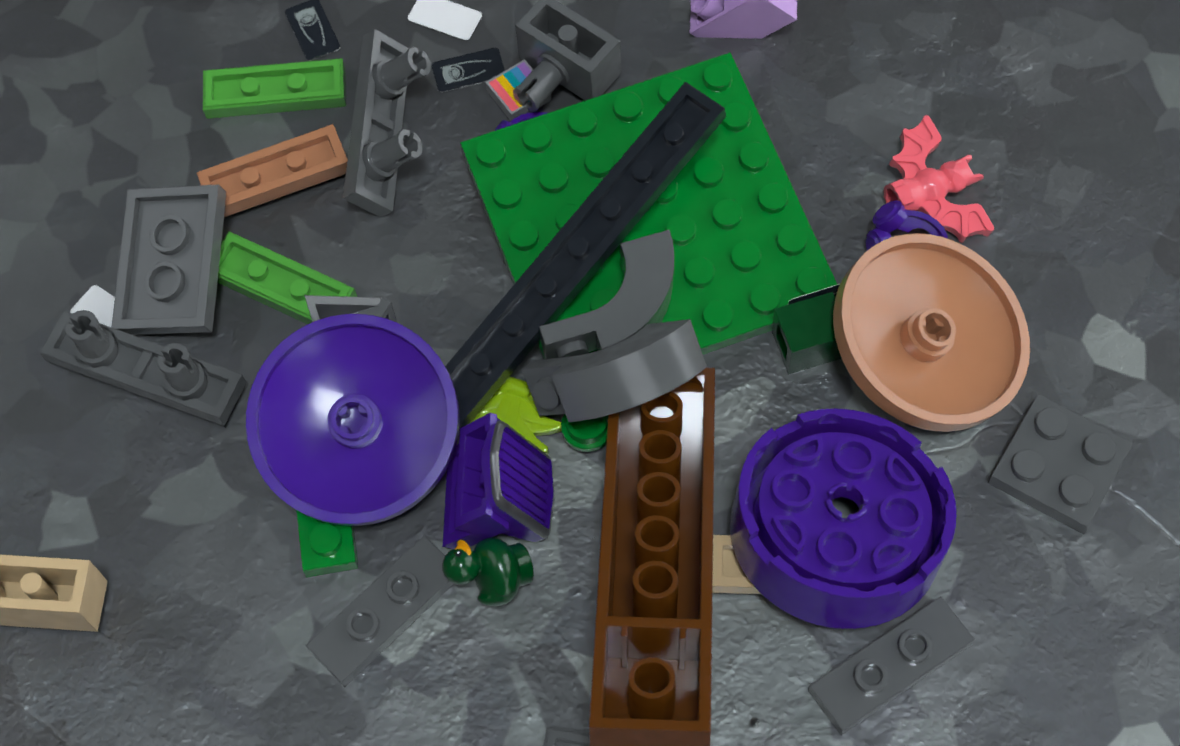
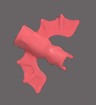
[883,115,994,243]

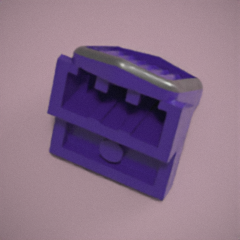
[442,412,554,549]

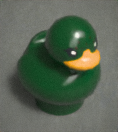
[442,537,534,607]

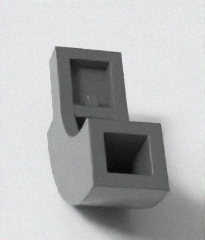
[539,230,674,359]
[522,319,707,422]

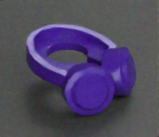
[866,200,948,251]

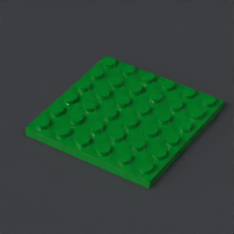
[460,52,837,359]

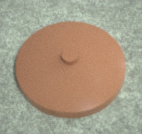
[833,233,1030,432]

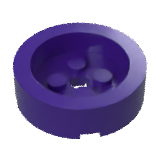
[730,408,957,629]

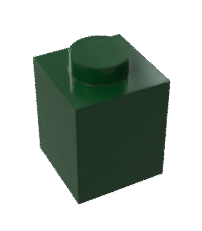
[772,292,842,375]

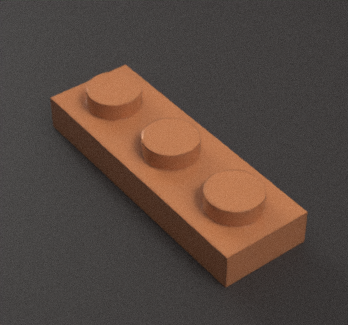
[196,124,348,217]

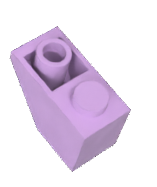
[690,0,797,39]

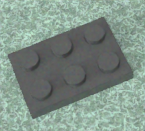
[111,184,227,335]

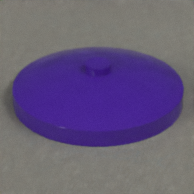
[246,314,460,526]

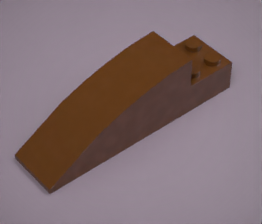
[589,367,715,746]

